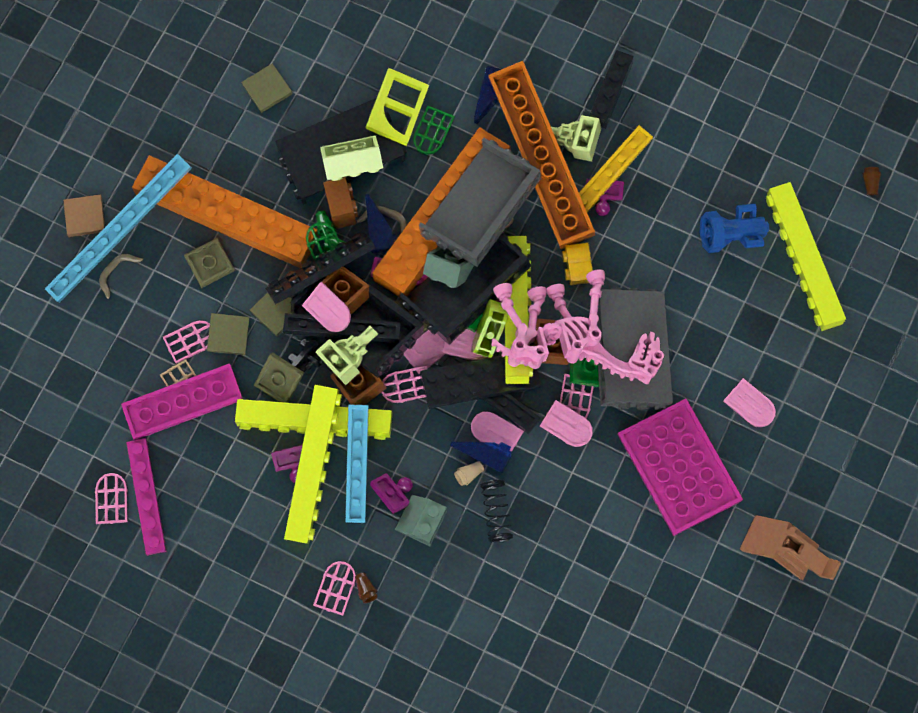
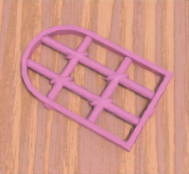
[163,320,210,364]
[382,365,427,403]
[560,374,593,419]
[95,473,128,524]
[313,561,356,616]

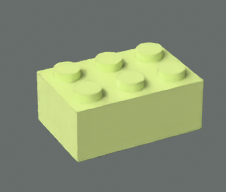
[320,135,383,181]

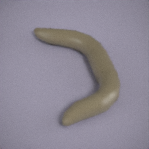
[357,206,407,233]
[99,254,143,299]

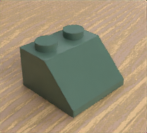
[423,247,474,288]
[395,495,447,546]

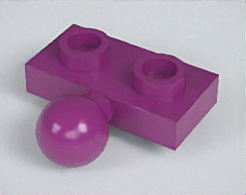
[586,179,624,216]
[271,444,303,483]
[370,473,413,514]

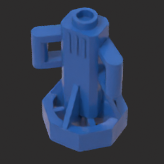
[700,204,769,253]

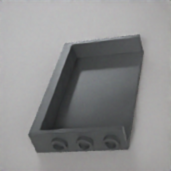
[419,138,541,267]
[597,287,673,410]

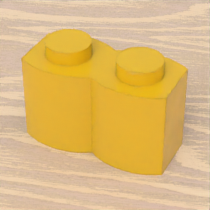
[562,243,593,285]

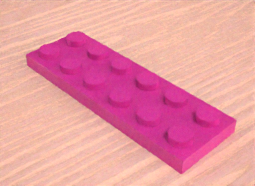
[121,363,243,440]

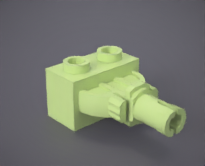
[551,115,601,161]
[316,326,378,385]

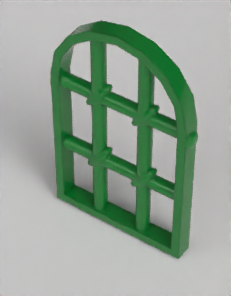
[413,106,455,155]
[306,222,340,261]

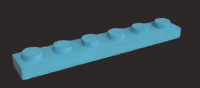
[346,405,369,523]

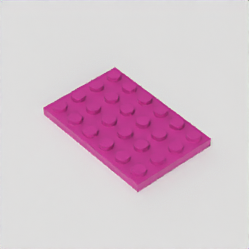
[618,399,743,536]

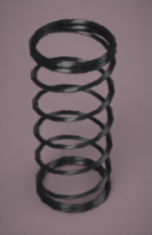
[480,479,513,542]

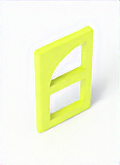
[366,68,429,146]

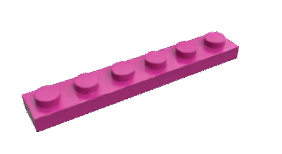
[126,438,166,556]

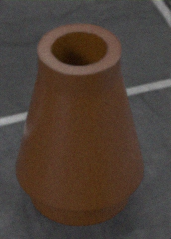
[862,167,881,195]
[355,572,378,603]

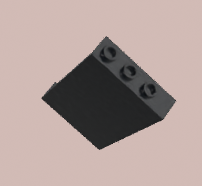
[275,98,407,205]
[399,232,531,345]
[290,266,424,378]

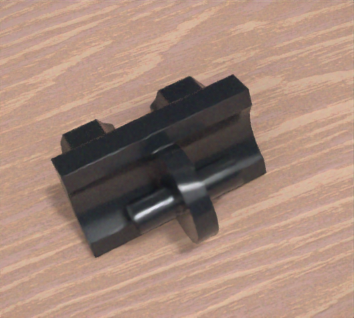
[288,338,321,372]

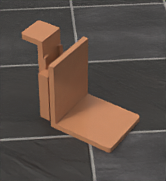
[740,515,841,580]

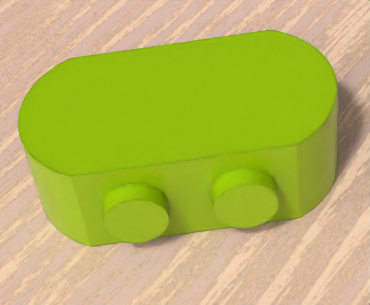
[471,299,508,358]

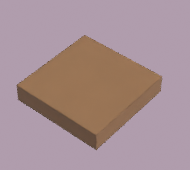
[64,194,105,237]

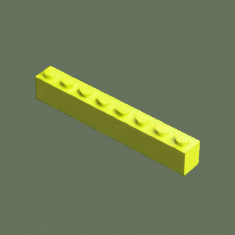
[766,182,846,331]
[505,236,533,384]
[284,385,342,544]
[235,399,392,440]

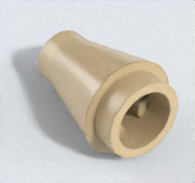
[454,461,484,486]

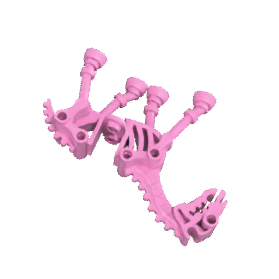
[491,270,664,384]

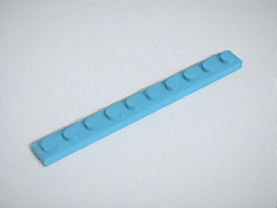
[45,154,192,303]

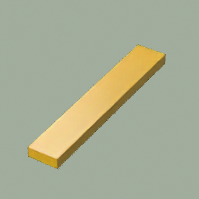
[579,125,653,213]

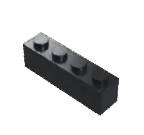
[589,50,634,129]

